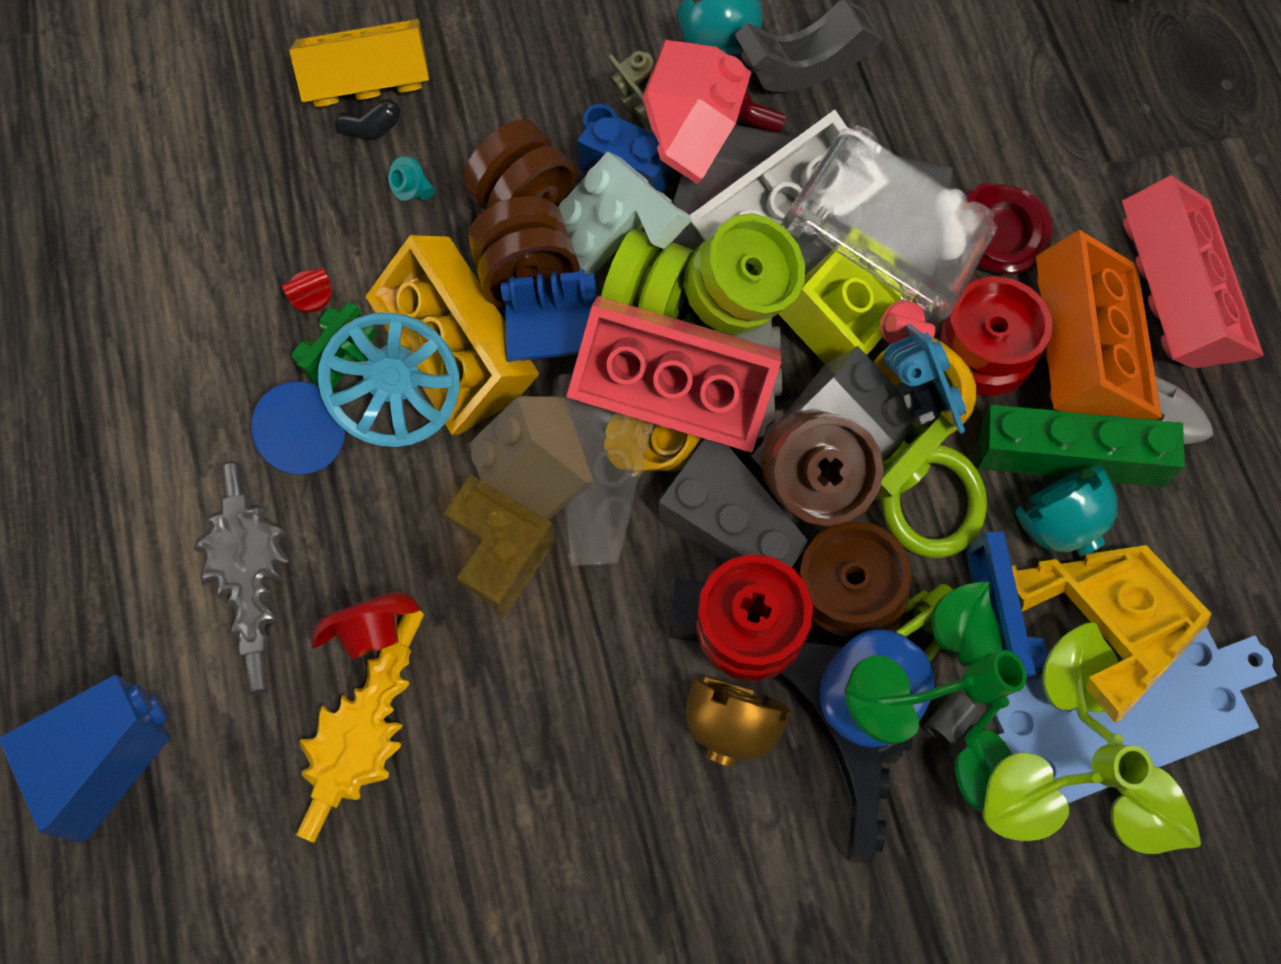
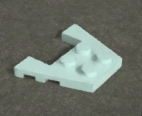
[558,151,692,274]

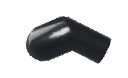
[337,99,400,140]

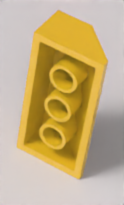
[365,235,539,435]

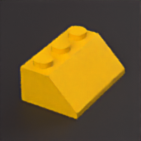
[289,19,429,107]

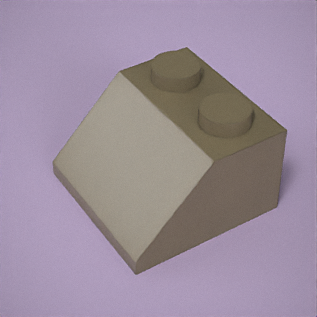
[469,396,594,526]

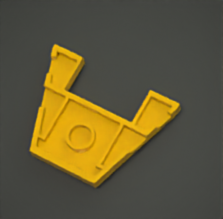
[1012,545,1212,723]

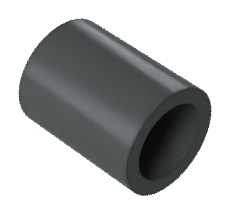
[924,692,980,749]

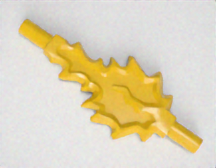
[296,611,425,843]

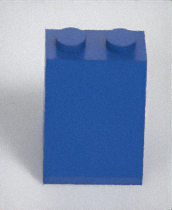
[0,674,170,843]

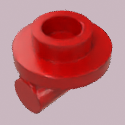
[281,267,332,313]

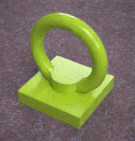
[874,414,987,558]

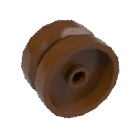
[462,120,577,210]
[467,196,580,309]
[761,409,884,526]
[800,521,912,645]

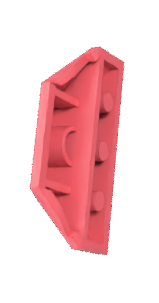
[642,40,751,184]

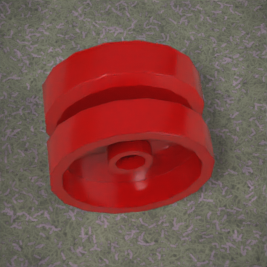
[936,276,1052,397]
[696,554,813,681]

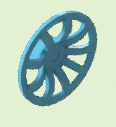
[318,312,460,447]

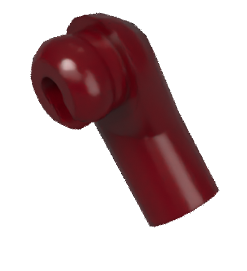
[737,92,786,133]

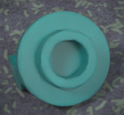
[388,156,435,201]

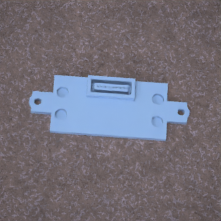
[963,627,1277,803]

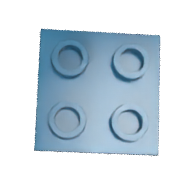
[884,324,967,433]

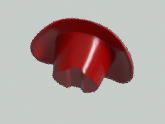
[311,592,422,659]

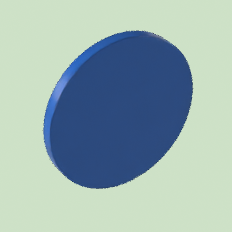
[250,381,345,475]

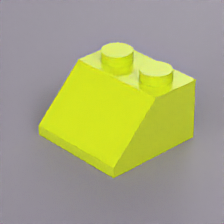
[778,234,912,364]

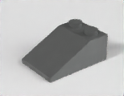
[751,346,913,471]

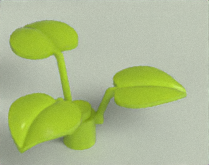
[983,622,1201,854]

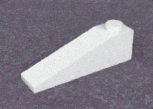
[689,110,887,241]

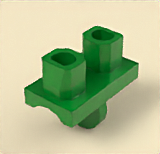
[292,302,378,389]

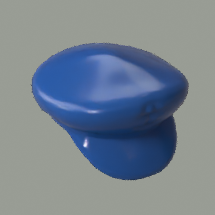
[819,630,934,748]

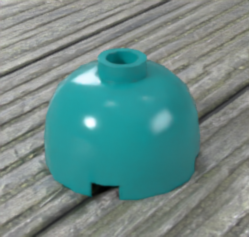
[676,0,763,59]
[1015,466,1118,556]

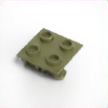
[608,51,655,135]

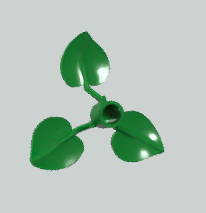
[844,582,1027,813]

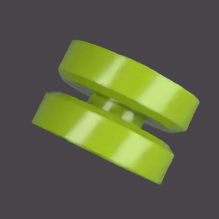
[684,213,805,335]
[601,228,694,319]

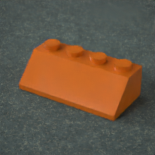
[1036,230,1162,420]

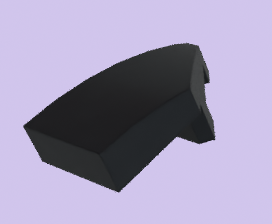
[897,381,942,425]

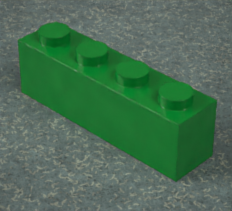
[977,405,1185,487]

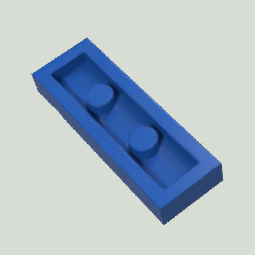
[965,531,1048,679]

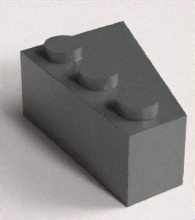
[659,439,809,571]

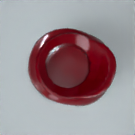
[959,183,1053,274]

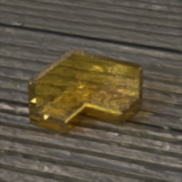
[444,475,556,617]

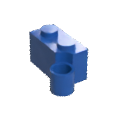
[577,104,675,193]

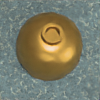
[686,676,791,767]

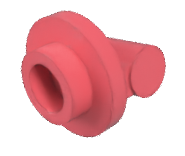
[880,300,935,344]

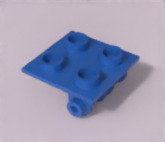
[501,269,597,362]

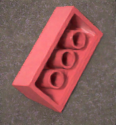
[1122,175,1263,369]
[566,296,782,453]

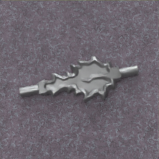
[193,463,289,695]

